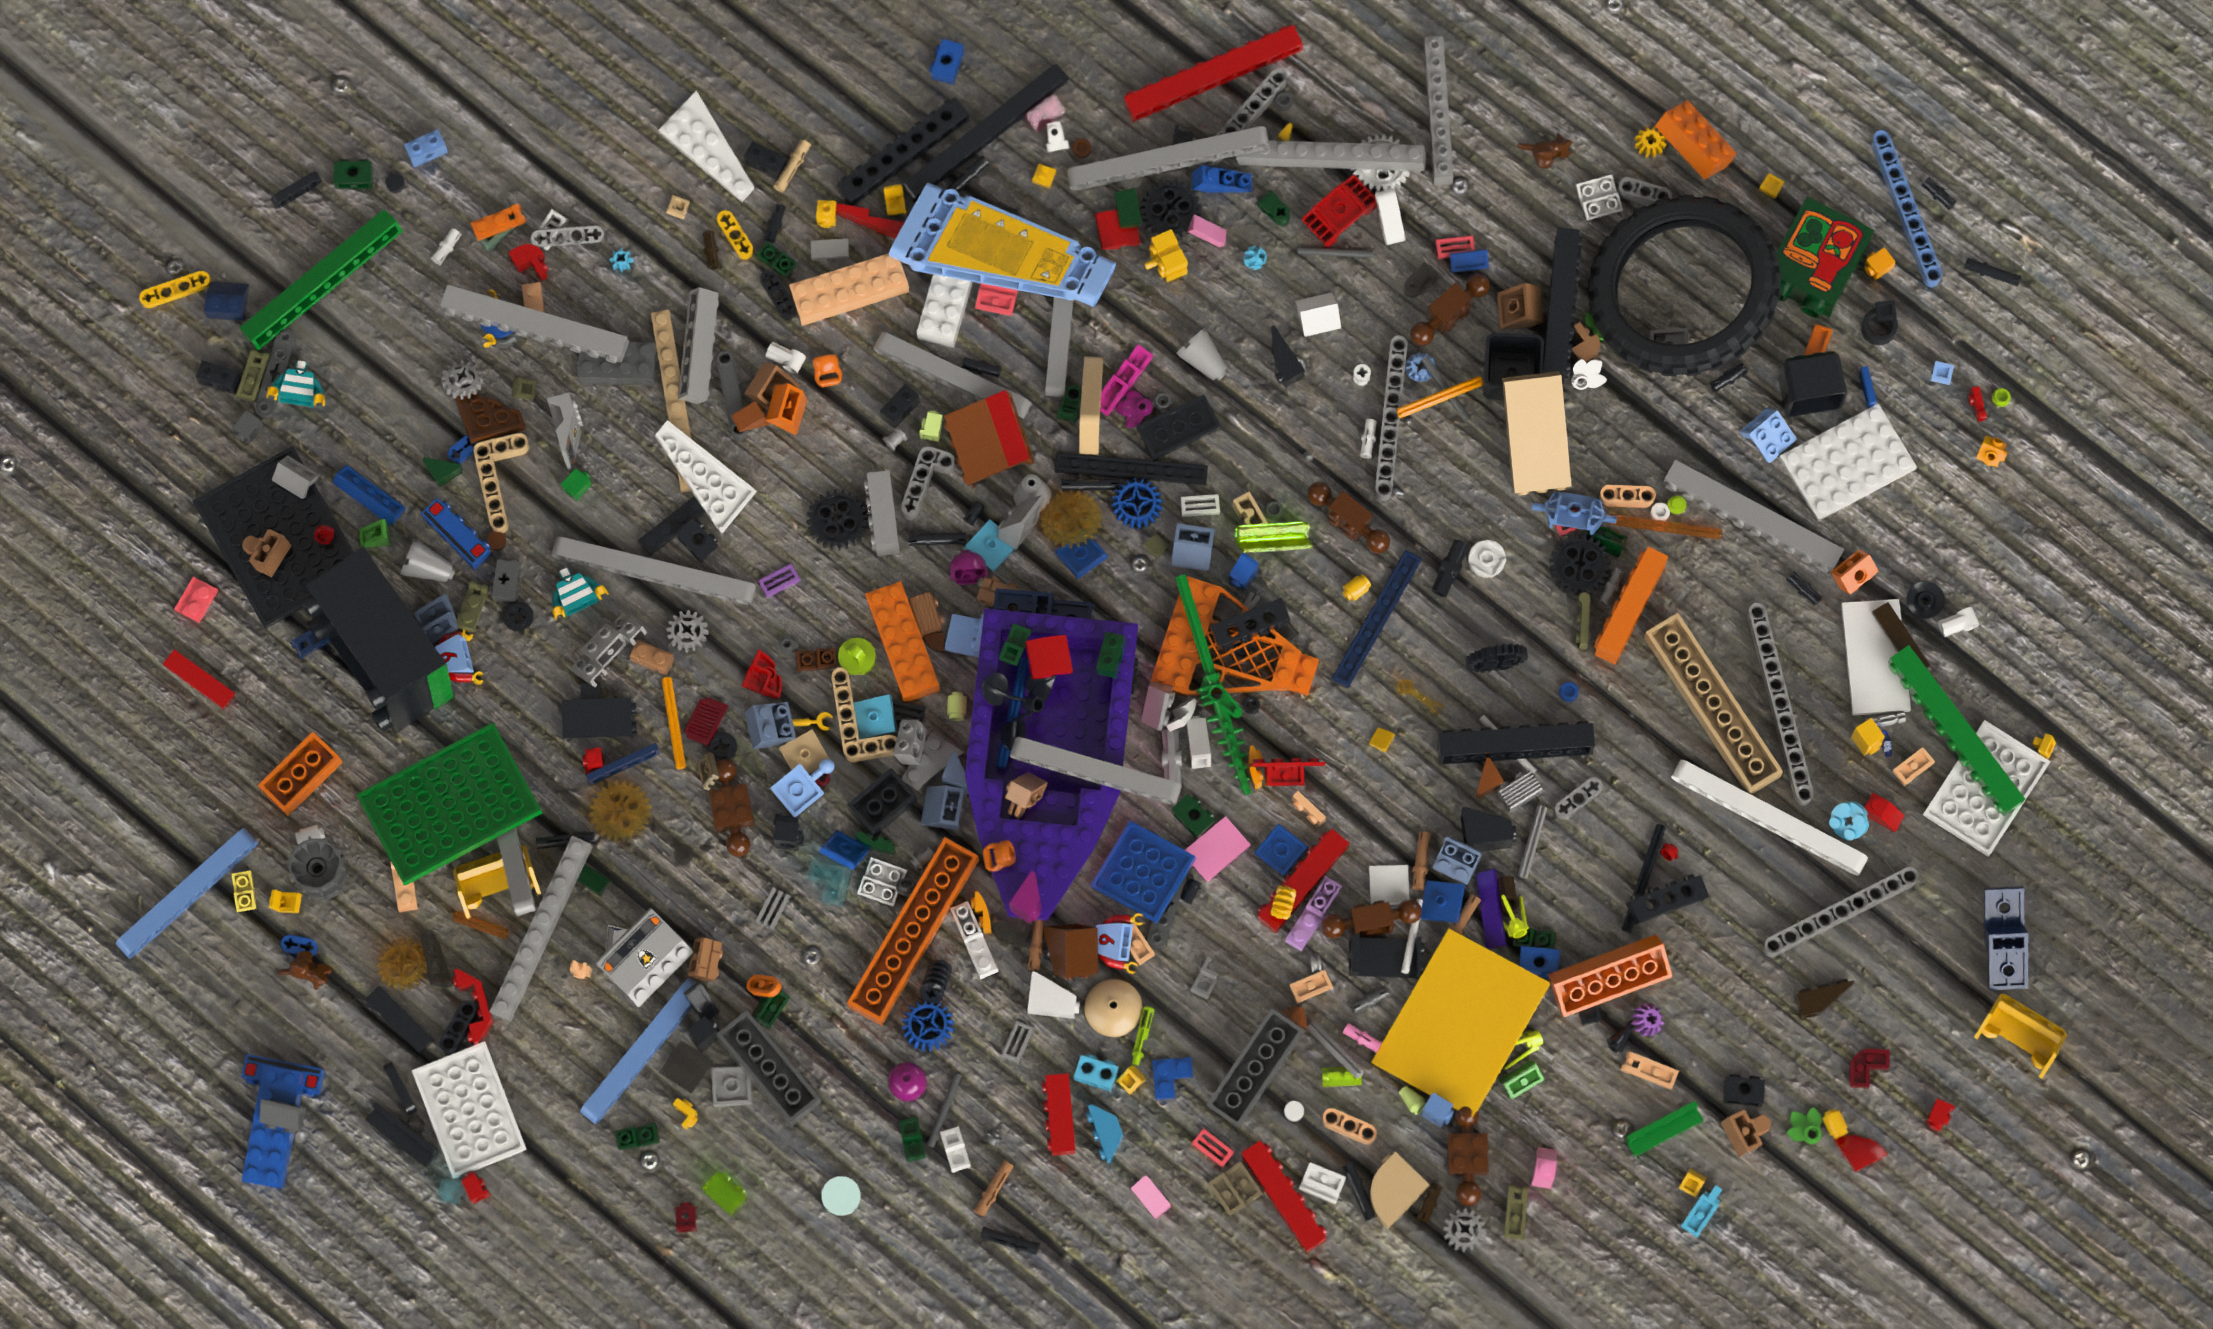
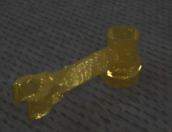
[1396,679,1443,716]

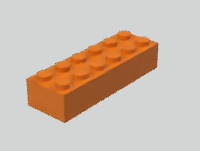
[1594,546,1669,665]
[865,581,940,703]
[1548,934,1672,1017]

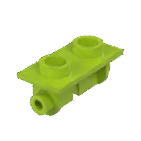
[1322,1066,1362,1087]

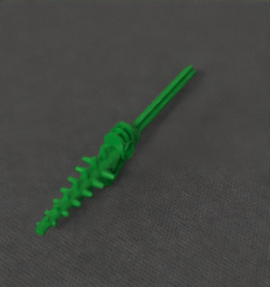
[1175,574,1252,796]

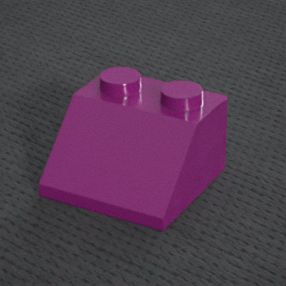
[1010,871,1042,924]

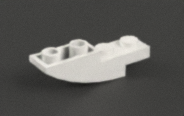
[950,901,998,979]

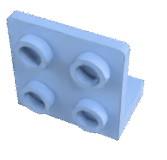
[1739,408,1797,463]
[944,614,984,658]

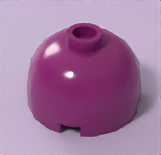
[949,550,988,585]
[888,1062,927,1102]

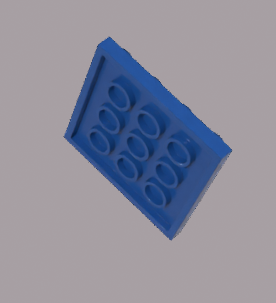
[1090,821,1196,924]

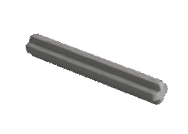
[1518,805,1547,879]
[1308,1021,1364,1078]

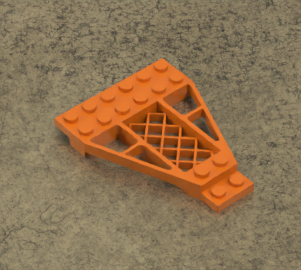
[1150,576,1319,697]

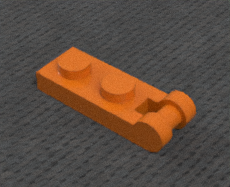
[471,203,527,241]

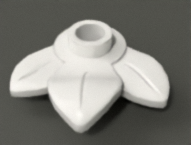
[1571,359,1607,390]

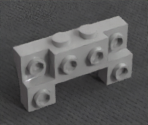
[570,613,647,688]

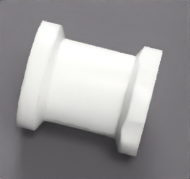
[1353,364,1371,386]

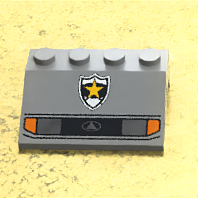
[547,392,583,474]
[595,908,694,1007]

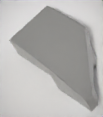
[1191,956,1217,1000]

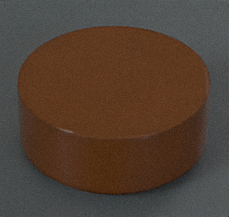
[1073,138,1091,158]
[487,531,507,551]

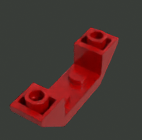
[452,969,493,1045]

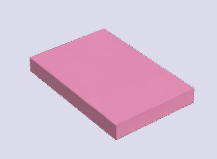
[1185,816,1251,883]

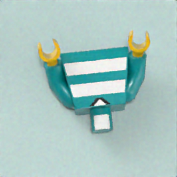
[266,361,325,407]
[552,568,609,620]

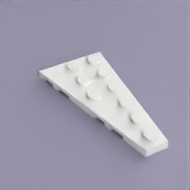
[655,420,757,535]

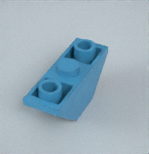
[1085,1104,1123,1164]

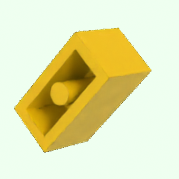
[1851,718,1885,756]

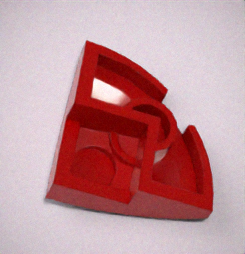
[741,649,782,699]
[1834,1135,1888,1173]

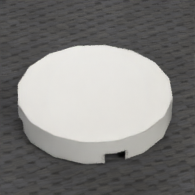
[1468,540,1506,578]

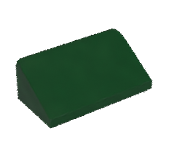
[1114,188,1142,228]
[1586,525,1628,557]
[577,864,611,897]
[751,990,790,1029]

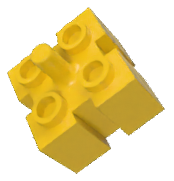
[1144,229,1188,283]

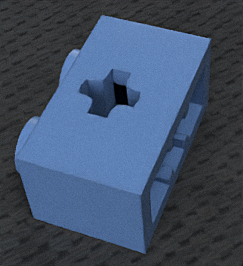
[404,129,448,168]
[1421,1093,1454,1128]

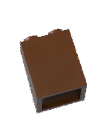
[1043,923,1098,980]

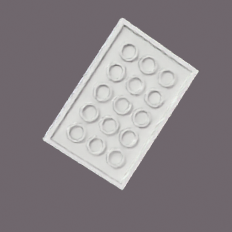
[1779,404,1917,521]
[1923,720,2051,857]
[412,1041,527,1179]

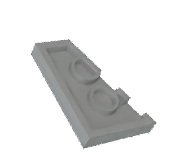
[901,733,964,791]

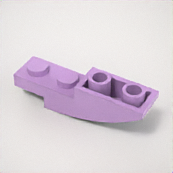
[1285,876,1342,951]

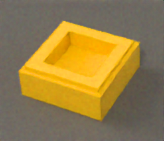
[1759,173,1785,199]

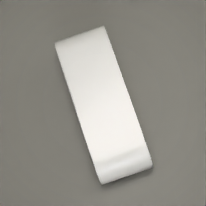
[1375,188,1405,245]

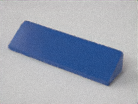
[333,465,406,526]

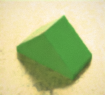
[359,519,390,548]

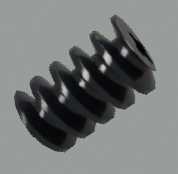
[919,960,952,1003]

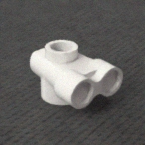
[1046,121,1069,152]

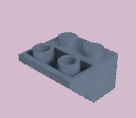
[1171,523,1215,572]
[745,702,796,749]
[921,785,965,831]
[1432,835,1482,885]

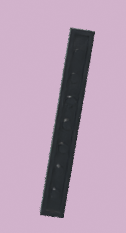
[1055,453,1208,485]

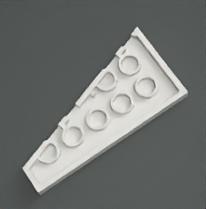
[659,91,754,202]

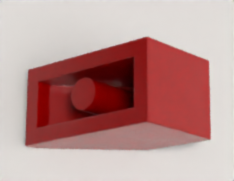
[1864,793,1905,832]

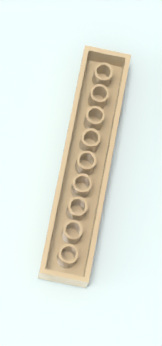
[1644,613,1783,795]

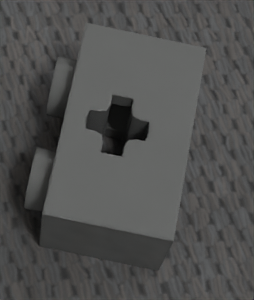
[489,559,522,603]

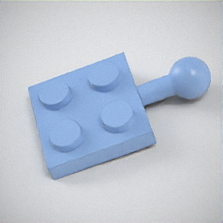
[770,758,835,818]

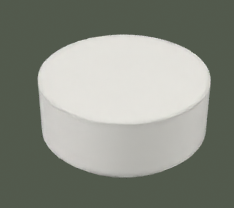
[1650,502,1670,522]
[1284,1101,1304,1122]

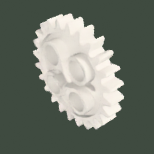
[1351,134,1410,192]

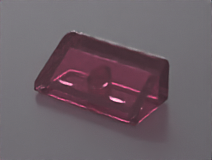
[1025,94,1066,133]

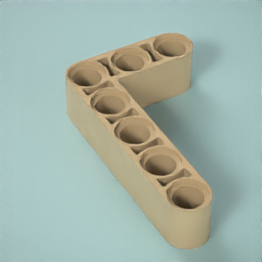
[1079,356,1103,455]
[474,433,530,533]
[832,668,897,762]

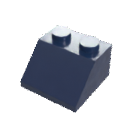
[204,281,249,321]

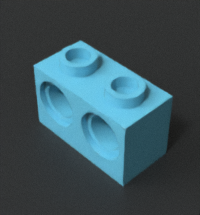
[1074,1054,1118,1092]

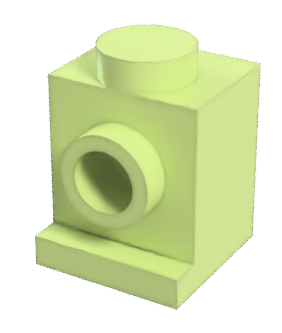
[919,411,943,442]

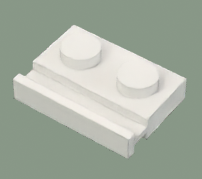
[1299,1162,1346,1204]

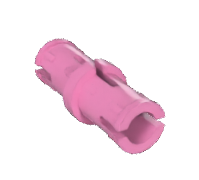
[1343,1023,1382,1053]

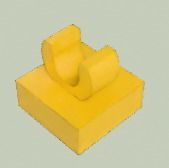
[1032,164,1056,189]
[2032,734,2056,760]

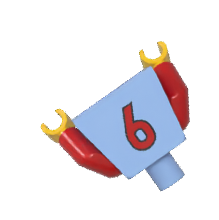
[435,630,483,685]
[1096,913,1143,974]

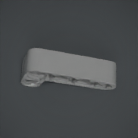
[901,446,955,520]

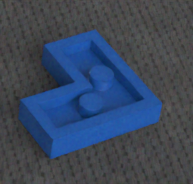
[1152,1057,1193,1100]

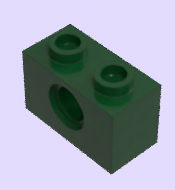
[333,159,374,189]
[1096,632,1126,679]
[1171,794,1215,839]

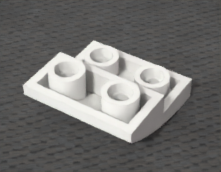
[1575,174,1623,220]
[857,857,908,907]

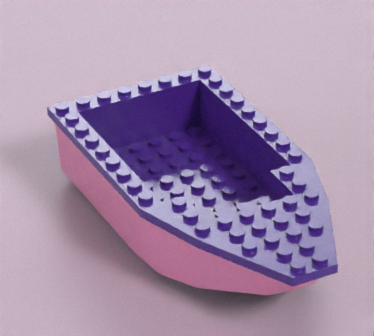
[965,608,1138,921]

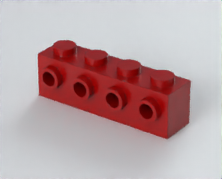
[1042,1073,1076,1156]

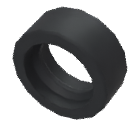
[1861,308,1898,345]

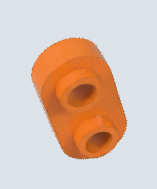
[746,974,782,997]

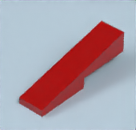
[836,203,905,239]
[162,649,235,710]

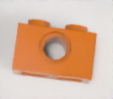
[1831,549,1878,594]

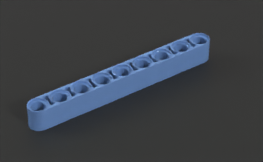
[1871,130,1942,287]
[116,828,258,958]
[580,977,696,1124]

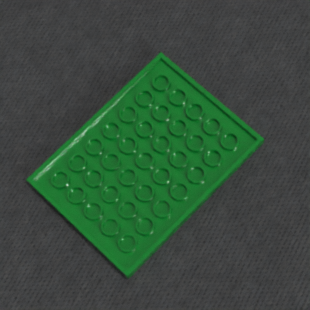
[356,723,542,886]

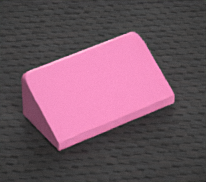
[1187,214,1227,247]
[1131,1175,1171,1219]

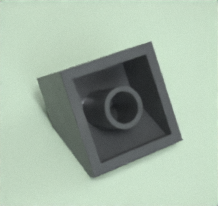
[260,1099,307,1134]

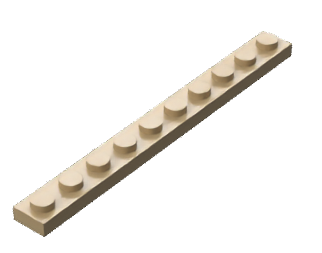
[651,310,691,493]

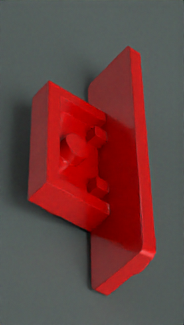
[1247,758,1325,786]

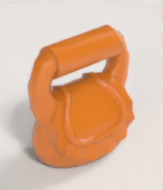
[813,354,842,388]
[982,840,1016,872]

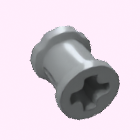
[882,426,908,451]

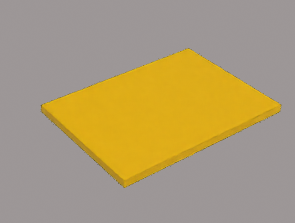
[1371,929,1550,1118]

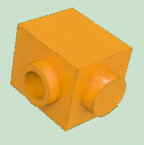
[1864,247,1896,280]

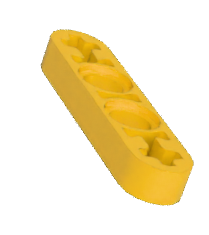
[139,271,211,308]

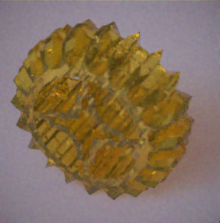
[376,938,429,991]

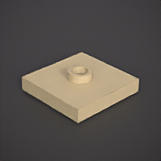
[779,729,829,775]

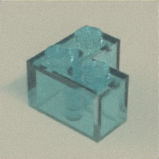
[807,860,852,909]

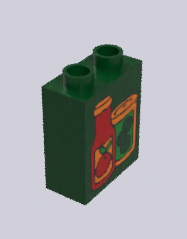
[1776,197,1875,319]

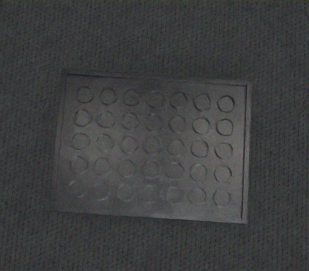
[193,446,354,629]

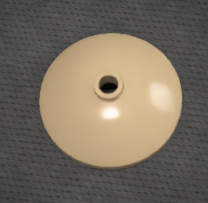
[1084,979,1143,1037]

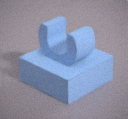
[1931,361,1954,385]

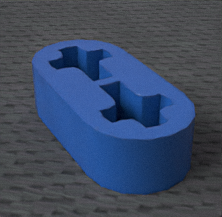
[448,435,479,464]
[281,935,318,956]

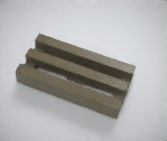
[697,752,719,791]

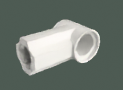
[765,342,806,374]
[1938,607,1980,637]

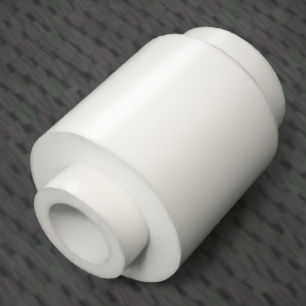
[295,825,325,845]

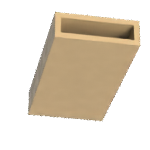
[1502,371,1571,495]

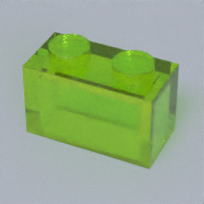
[702,1171,748,1217]

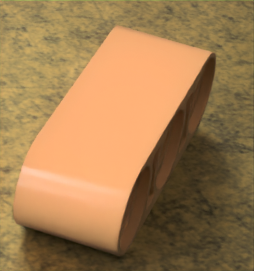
[1599,485,1656,508]
[1322,1108,1377,1145]

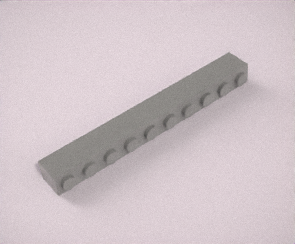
[1236,141,1426,171]
[440,285,629,363]
[1663,460,1844,573]
[490,836,592,1023]

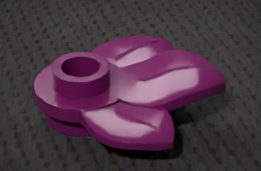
[1115,391,1153,428]

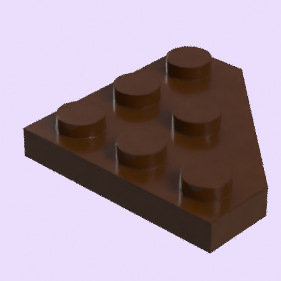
[454,392,526,444]

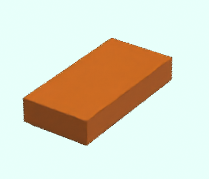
[1804,323,1833,356]

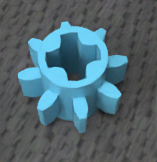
[1243,245,1267,270]
[609,248,634,273]

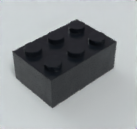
[847,768,917,837]

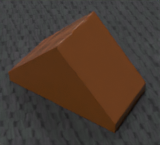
[731,401,771,432]
[1476,758,1504,799]

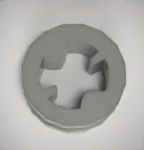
[1310,954,1321,972]

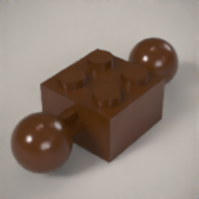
[1410,274,1490,346]
[1307,482,1390,554]
[709,759,755,857]
[1321,899,1422,939]
[1447,1106,1488,1206]

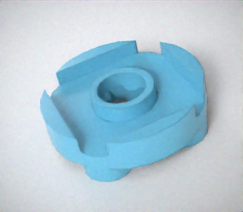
[1829,801,1869,841]

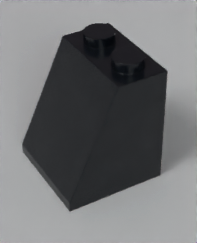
[1460,807,1517,852]

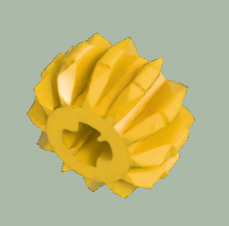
[1635,126,1666,158]
[1271,886,1296,919]

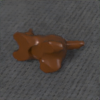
[1517,133,1572,169]
[277,951,333,990]

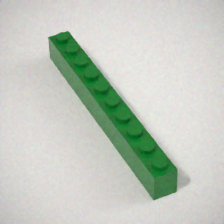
[239,209,403,350]
[1888,645,2025,816]

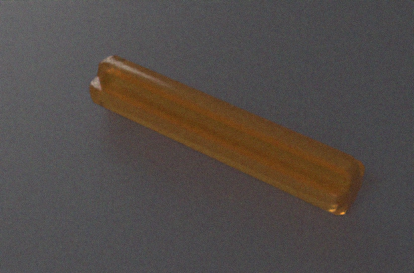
[453,911,509,939]

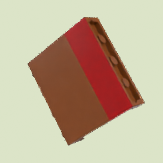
[944,390,1035,488]

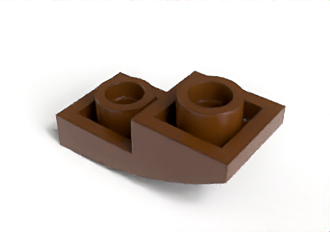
[795,648,837,671]

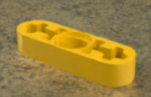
[717,210,754,259]

